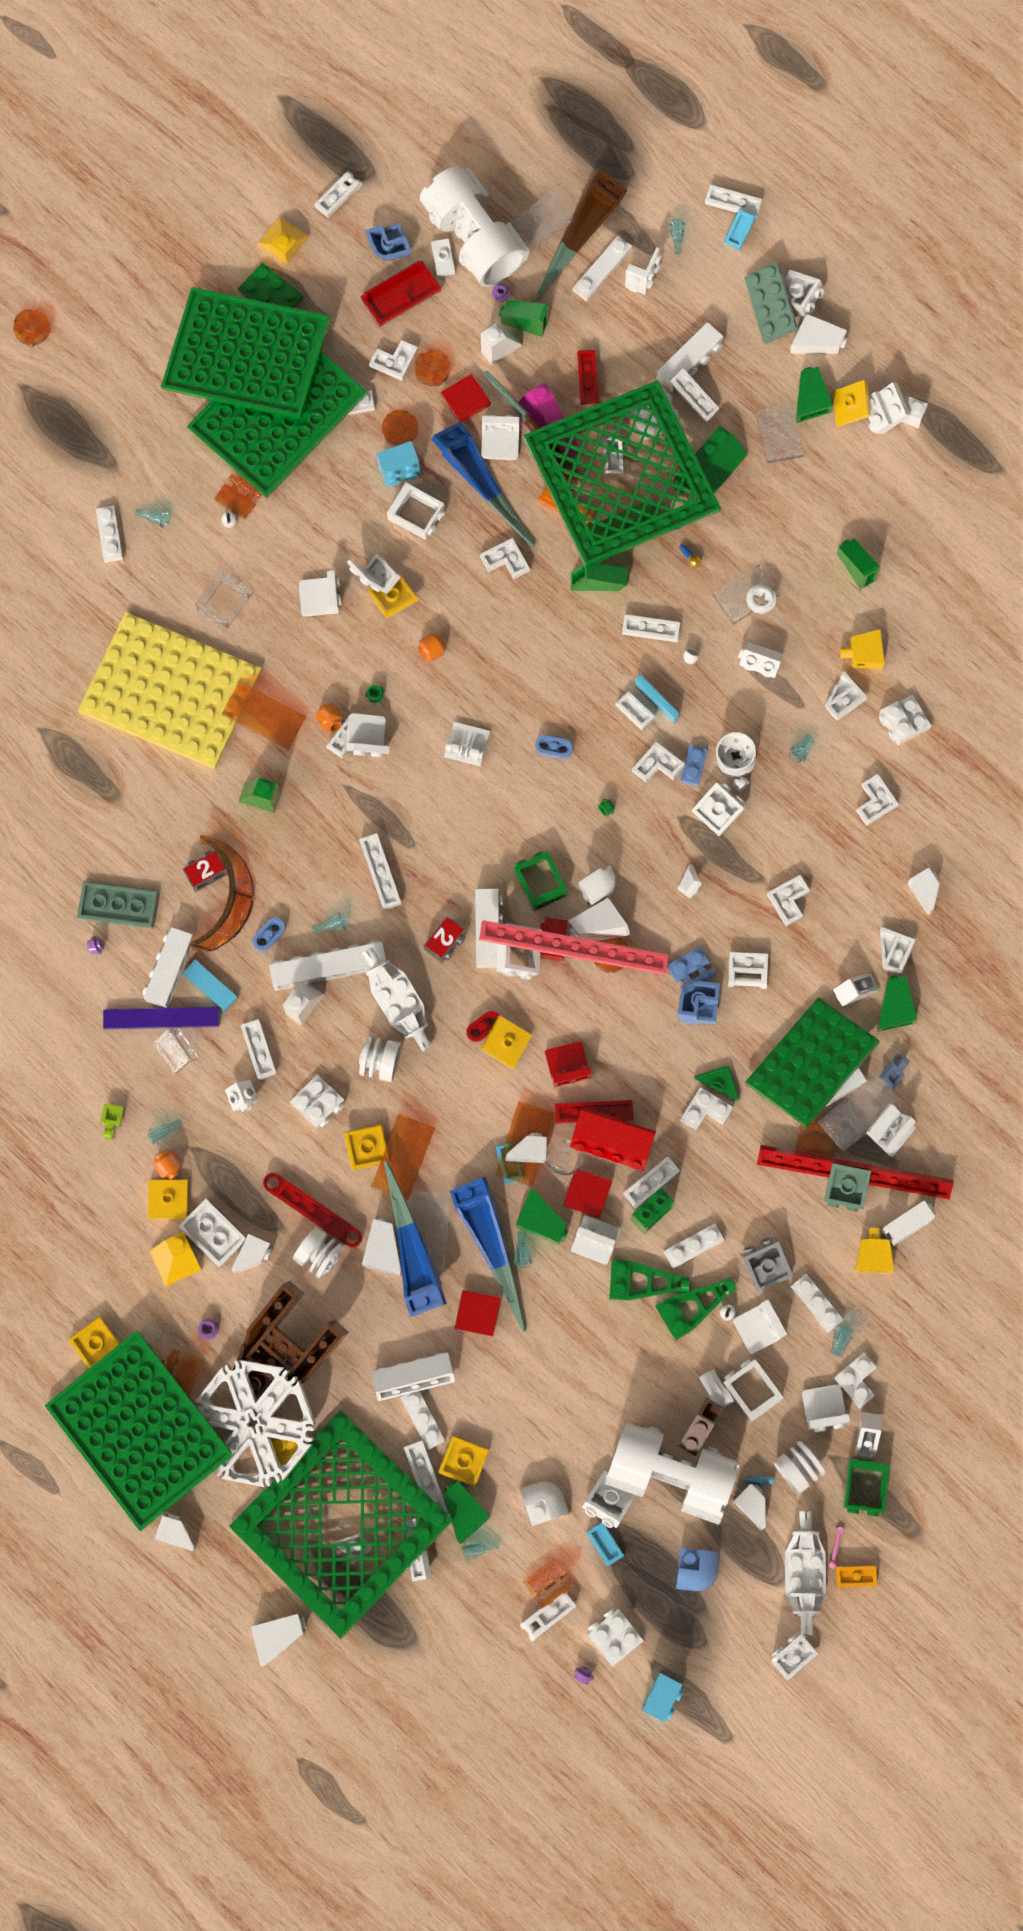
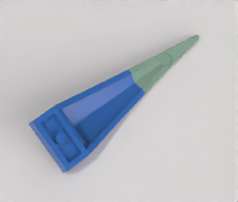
[431,422,535,548]
[384,1161,447,1317]
[450,1177,526,1332]

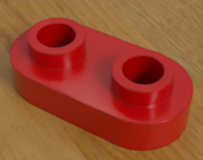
[466,1011,499,1043]

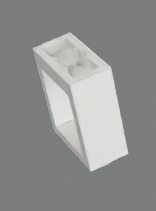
[387,483,446,540]
[496,923,542,979]
[881,1201,935,1247]
[723,1359,784,1423]

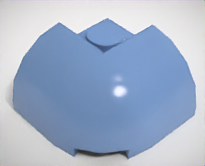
[365,223,411,261]
[677,981,720,1025]
[676,1548,720,1591]

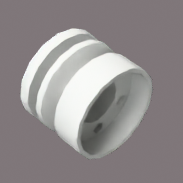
[716,732,756,779]
[359,1036,401,1082]
[293,1227,344,1279]
[773,1441,826,1495]

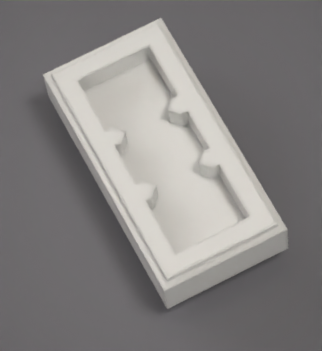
[431,239,455,277]
[615,691,655,730]
[326,717,349,758]

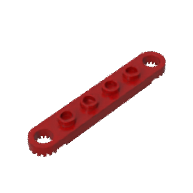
[263,1173,362,1248]

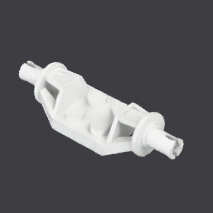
[362,947,432,1052]
[785,1511,826,1635]

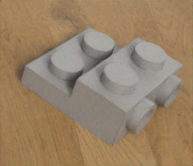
[740,1237,793,1292]

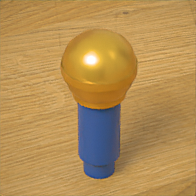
[679,544,701,568]

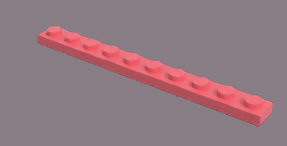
[479,920,669,975]

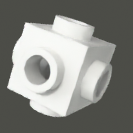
[225,1080,259,1112]

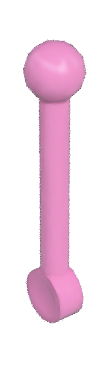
[828,1527,844,1568]

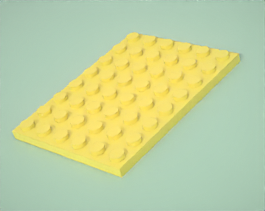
[78,612,262,769]

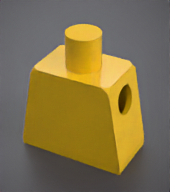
[840,629,885,669]
[854,1228,894,1274]

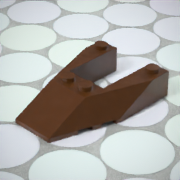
[227,1281,349,1401]

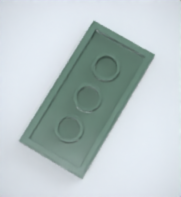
[77,881,159,929]

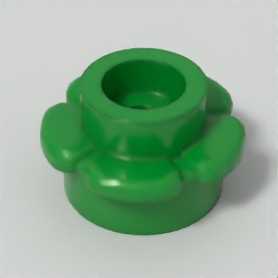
[366,685,384,703]
[598,799,615,817]

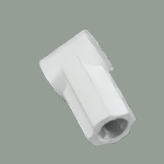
[699,1369,734,1408]

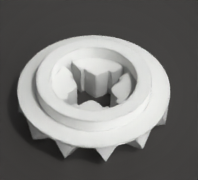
[746,585,776,615]

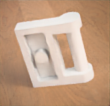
[728,952,768,989]

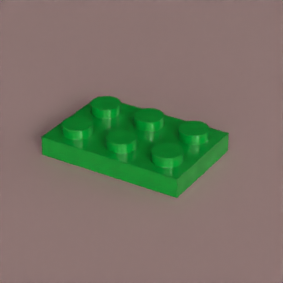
[238,263,303,308]

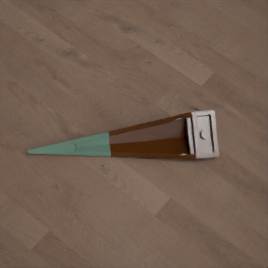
[535,168,628,300]
[483,371,577,492]

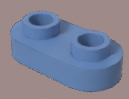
[535,735,573,759]
[253,918,285,952]

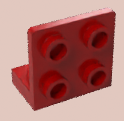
[545,1041,592,1088]

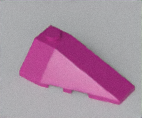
[515,383,579,456]

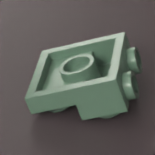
[824,1163,871,1212]

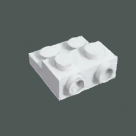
[784,270,824,317]
[868,382,910,434]
[879,695,932,746]
[691,782,747,836]
[290,1075,345,1129]
[583,1470,636,1528]
[587,1608,643,1667]

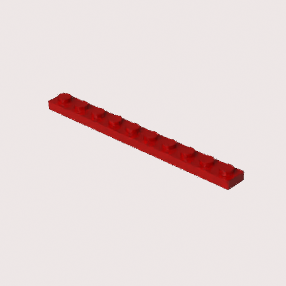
[757,1145,954,1200]

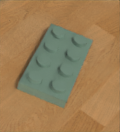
[744,262,798,344]

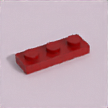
[577,350,599,405]

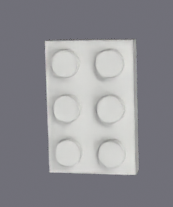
[178,1199,246,1268]

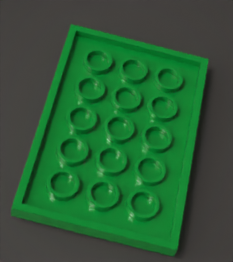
[745,998,879,1128]

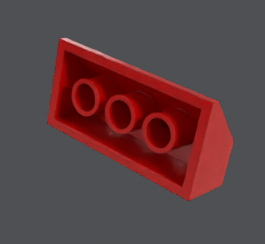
[570,1107,656,1171]

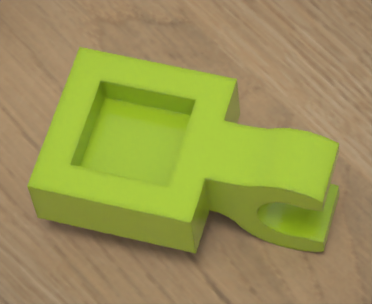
[101,1104,124,1140]

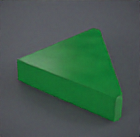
[694,1066,739,1101]

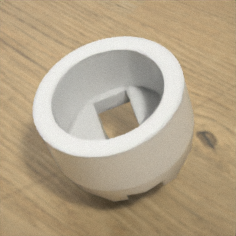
[222,511,237,528]
[683,648,700,664]
[733,776,750,793]
[720,1304,736,1321]

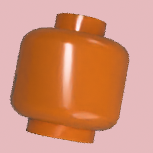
[417,633,446,661]
[316,704,343,732]
[153,1149,182,1179]

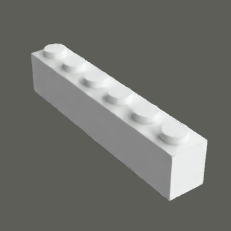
[269,940,386,991]

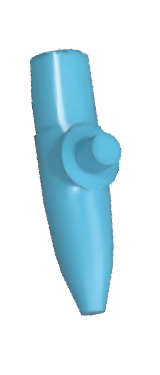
[743,1476,774,1488]

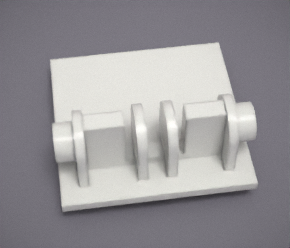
[444,722,490,766]

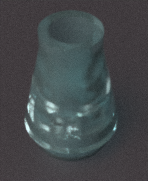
[789,735,815,763]
[830,1326,853,1357]

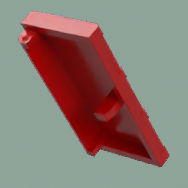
[360,260,442,327]

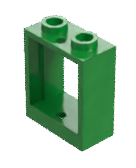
[513,851,568,912]
[631,1188,674,1235]
[842,1459,890,1517]

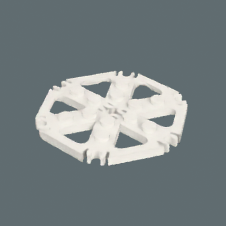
[194,1360,316,1487]

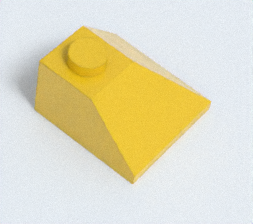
[258,216,309,264]
[150,1232,202,1286]

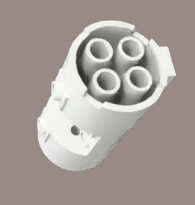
[420,166,530,287]
[605,1422,740,1525]

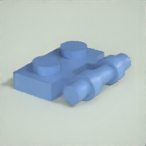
[667,947,716,991]

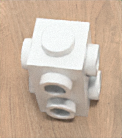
[738,642,784,678]

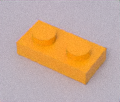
[835,1566,877,1588]

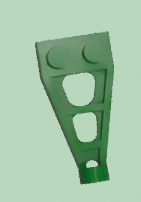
[609,1260,689,1301]
[655,1277,737,1341]

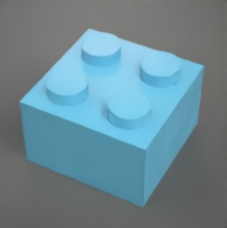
[376,441,420,487]
[641,1673,684,1722]

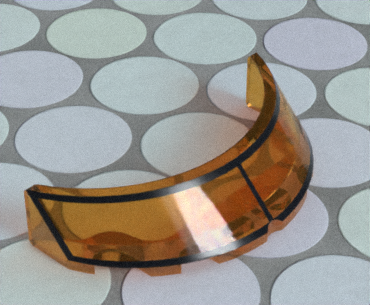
[190,835,254,952]

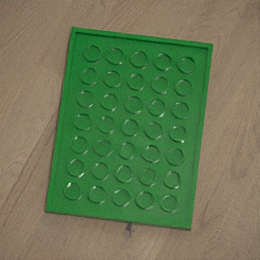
[161,287,331,419]
[187,352,368,499]
[44,1330,234,1531]

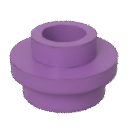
[492,284,510,302]
[87,936,104,955]
[198,1319,218,1339]
[574,1666,594,1685]

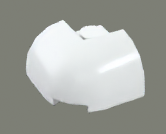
[579,865,615,905]
[519,1481,570,1526]

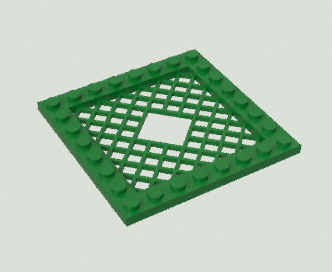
[523,380,721,568]
[229,1410,454,1639]

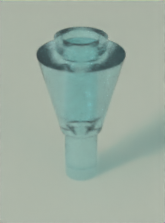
[668,219,686,254]
[135,509,170,528]
[312,912,348,934]
[147,1119,183,1146]
[513,1231,533,1268]
[461,1540,499,1561]

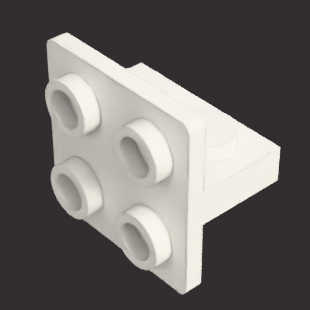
[866,1104,916,1157]
[571,1215,620,1265]

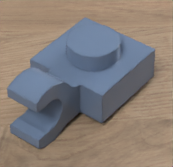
[879,1053,909,1090]

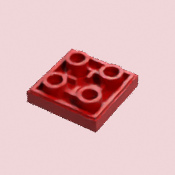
[441,374,491,423]
[563,1169,612,1219]
[454,1290,501,1337]

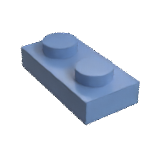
[680,745,708,786]

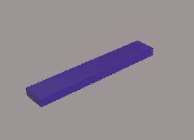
[103,1007,219,1030]

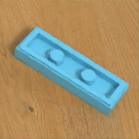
[635,674,679,724]
[182,960,238,1012]

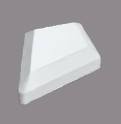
[678,864,702,898]
[332,1533,372,1558]

